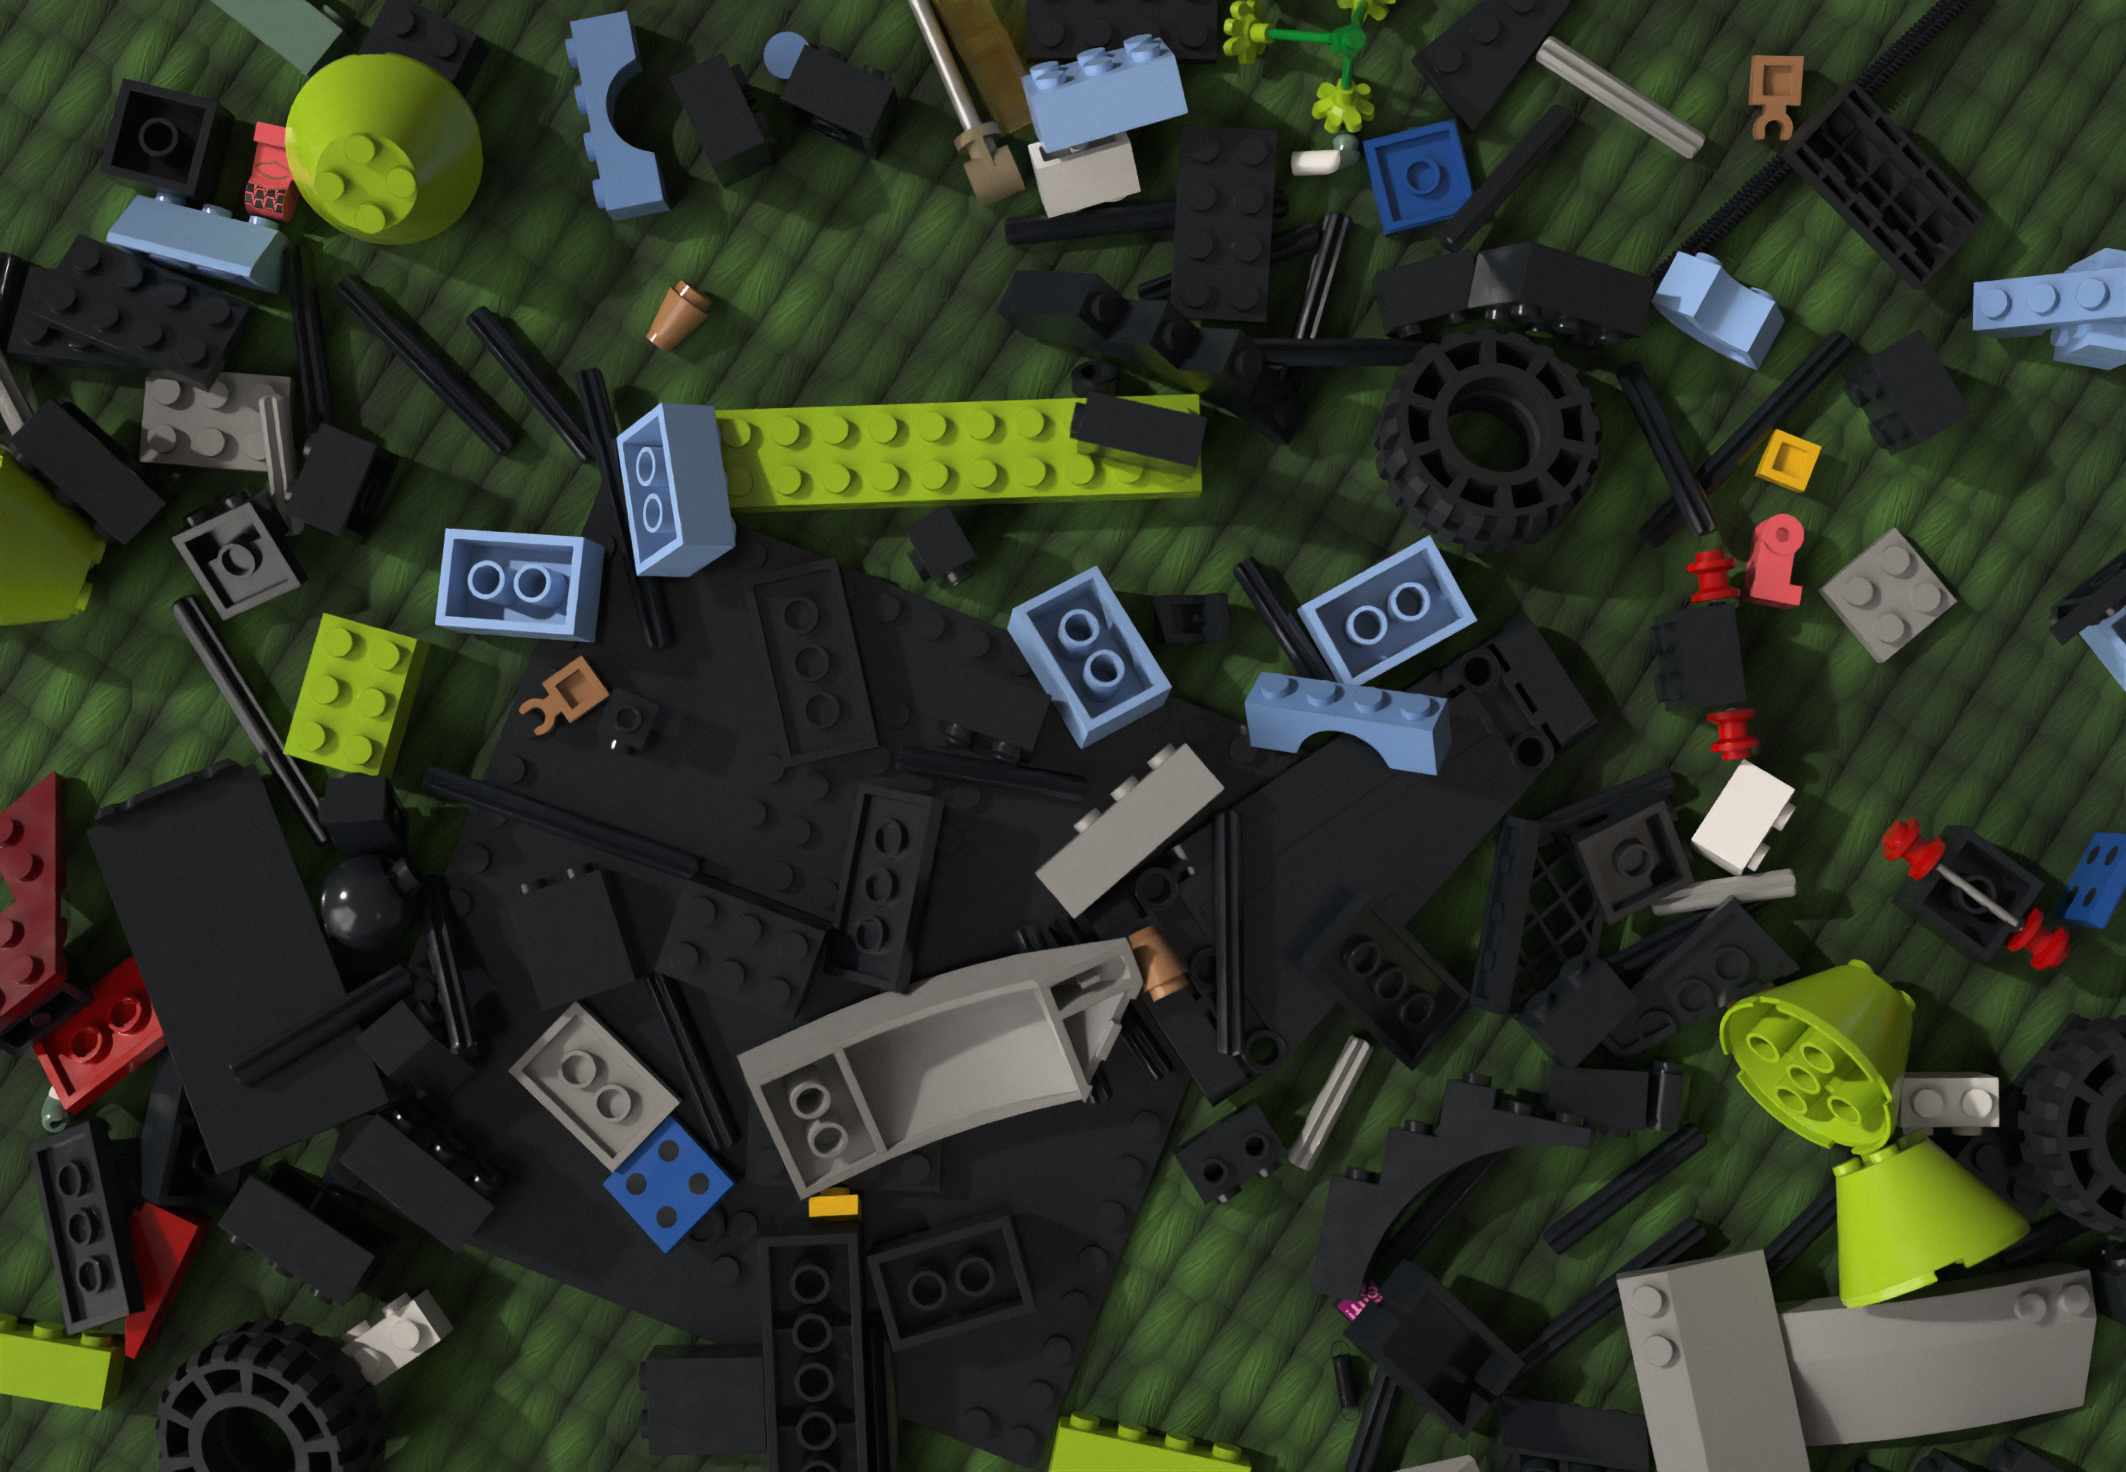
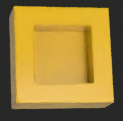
[1755,429,1822,493]
[809,1187,862,1222]

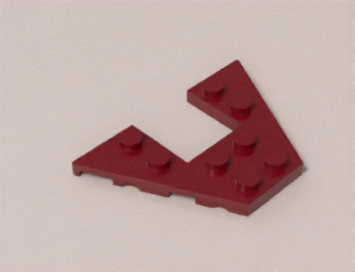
[0,771,67,1031]

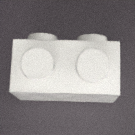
[1027,131,1141,218]
[1689,759,1797,876]
[1896,1072,1999,1136]
[340,1289,454,1386]

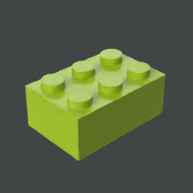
[283,613,431,780]

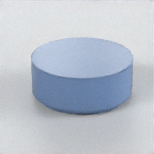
[764,32,809,83]

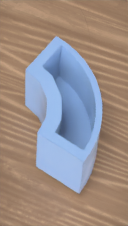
[1651,251,1785,371]

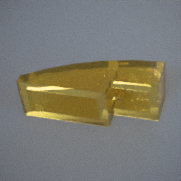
[933,0,1032,137]

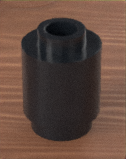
[1644,1058,1693,1132]

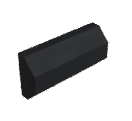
[1781,82,1987,290]

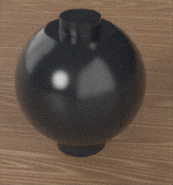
[319,854,428,951]

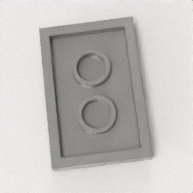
[139,372,296,473]
[508,999,683,1173]

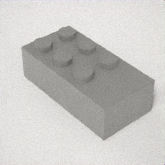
[1035,743,1225,919]

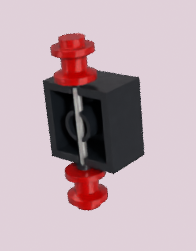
[1649,550,1761,761]
[1881,818,2071,971]

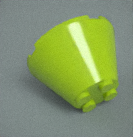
[285,52,484,245]
[0,444,107,626]
[1719,959,1916,1155]
[1832,1128,2031,1309]

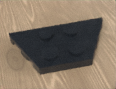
[2049,548,2126,645]

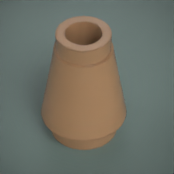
[646,279,713,353]
[1128,924,1189,1001]

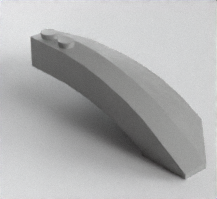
[737,938,1144,1200]
[1616,1249,1811,1472]
[1775,1261,2097,1447]

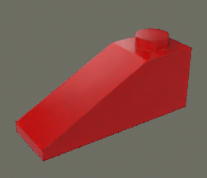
[125,1200,213,1359]

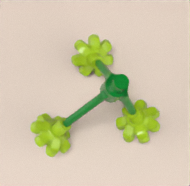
[1223,0,1397,134]

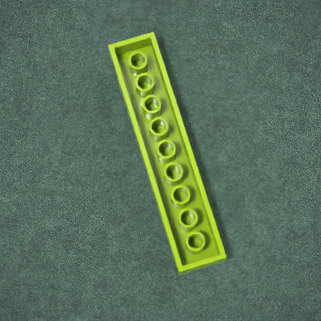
[714,394,1202,513]

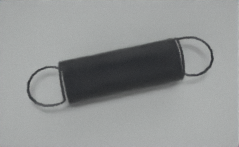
[1331,1341,1360,1421]

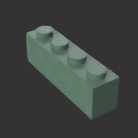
[211,0,355,79]

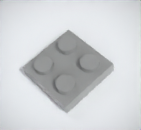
[1817,527,1957,663]

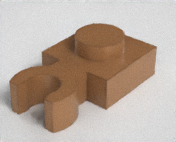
[1748,55,1804,141]
[519,655,611,735]

